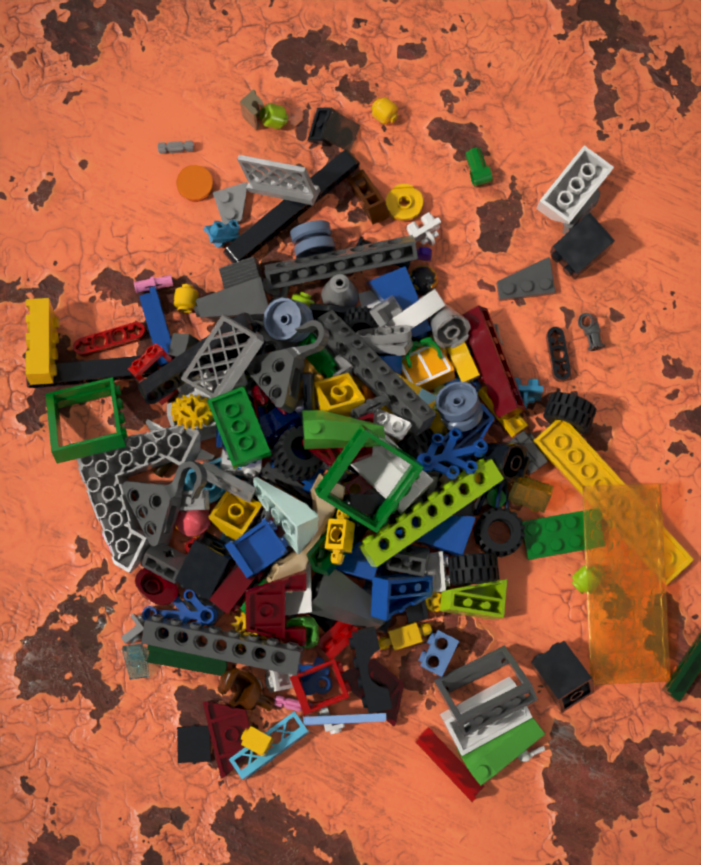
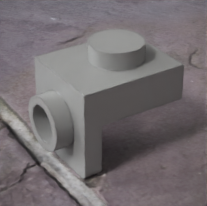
[121,613,145,645]

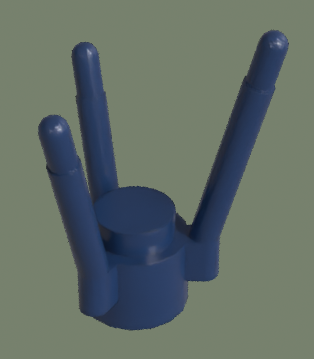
[475,480,509,514]

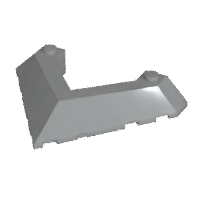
[77,424,201,573]

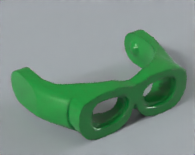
[406,337,442,368]

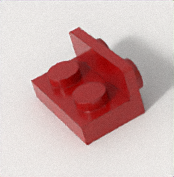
[317,621,358,660]

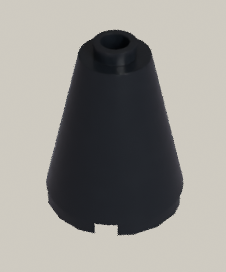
[476,443,530,482]

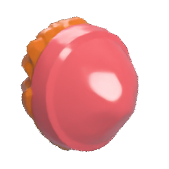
[176,509,212,538]

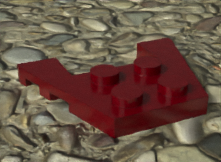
[245,571,306,646]

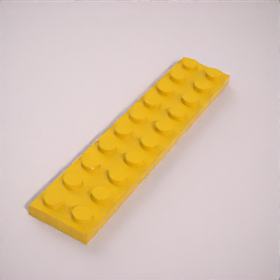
[533,420,694,586]

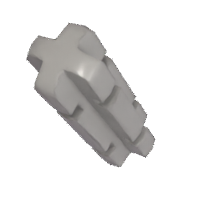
[158,140,194,154]

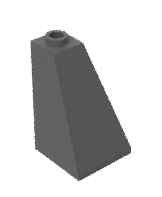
[194,277,268,323]
[308,568,386,629]

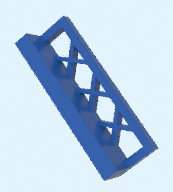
[139,286,174,367]

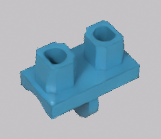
[203,220,240,248]
[514,378,543,408]

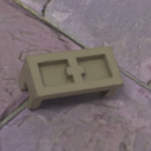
[240,89,263,130]

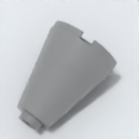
[321,274,359,307]
[429,303,471,349]

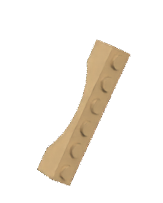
[266,473,345,594]

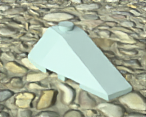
[253,477,319,554]

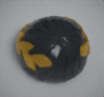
[409,265,438,296]

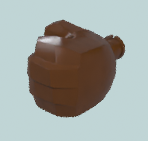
[218,668,275,711]

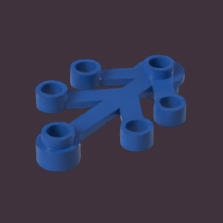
[417,428,488,479]
[142,589,218,639]

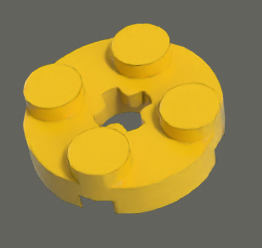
[386,184,423,221]

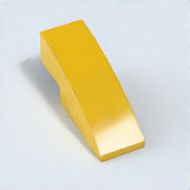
[446,342,480,383]

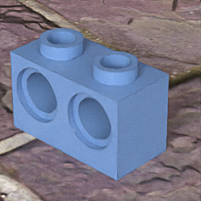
[418,630,459,677]

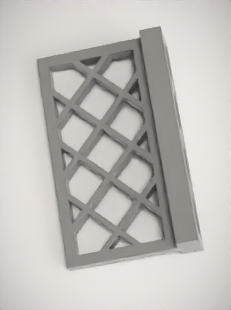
[237,155,321,205]
[181,314,264,398]

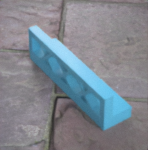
[229,711,310,780]

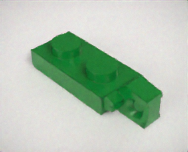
[298,333,338,378]

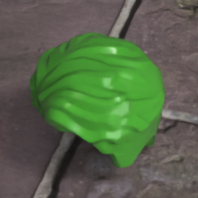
[286,616,319,649]

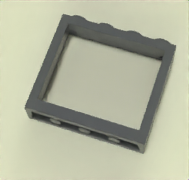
[434,645,538,737]

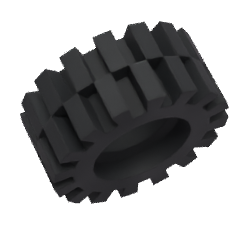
[343,306,378,333]

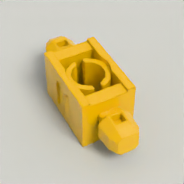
[325,509,355,565]
[378,622,432,651]

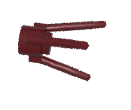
[251,385,287,422]

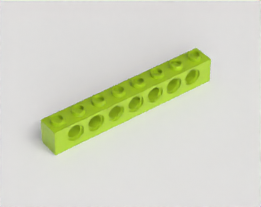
[359,458,504,567]

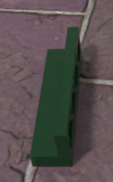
[306,525,369,576]
[662,631,701,702]
[147,645,228,676]

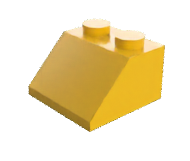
[314,373,365,417]
[209,491,263,540]

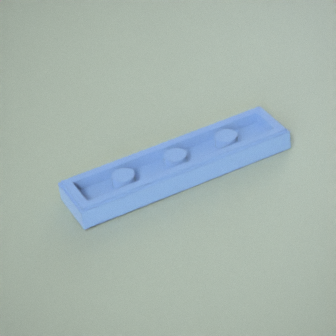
[303,713,386,725]

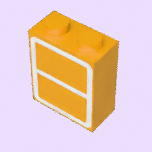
[401,342,456,391]

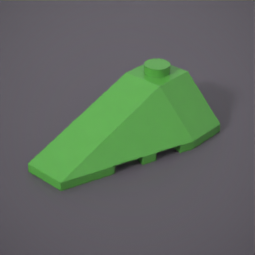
[302,410,385,449]
[457,717,545,786]

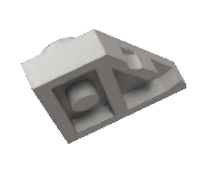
[213,182,248,225]

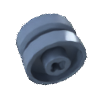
[290,220,336,259]
[263,298,314,343]
[435,382,483,432]

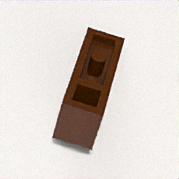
[347,169,389,225]

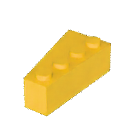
[26,298,60,385]

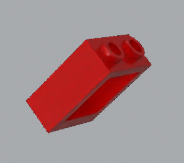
[128,343,178,405]
[290,658,351,715]

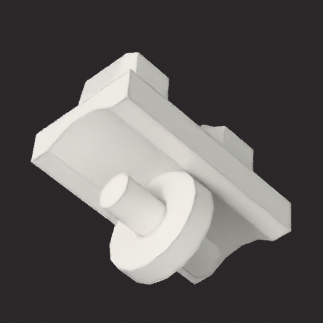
[406,212,441,246]

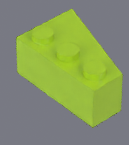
[440,579,507,620]

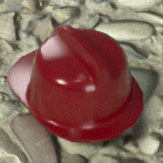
[135,568,178,605]

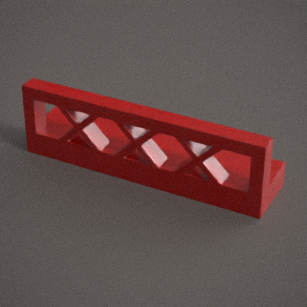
[414,727,485,802]

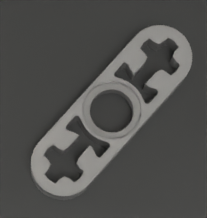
[356,325,412,345]

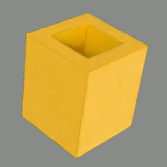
[241,726,274,757]

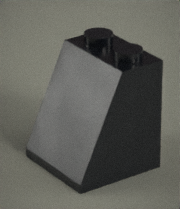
[550,213,615,279]
[175,531,234,600]
[531,641,594,713]

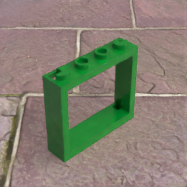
[45,377,128,464]
[315,424,424,533]

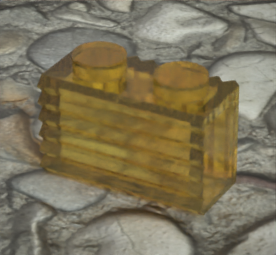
[507,476,553,513]

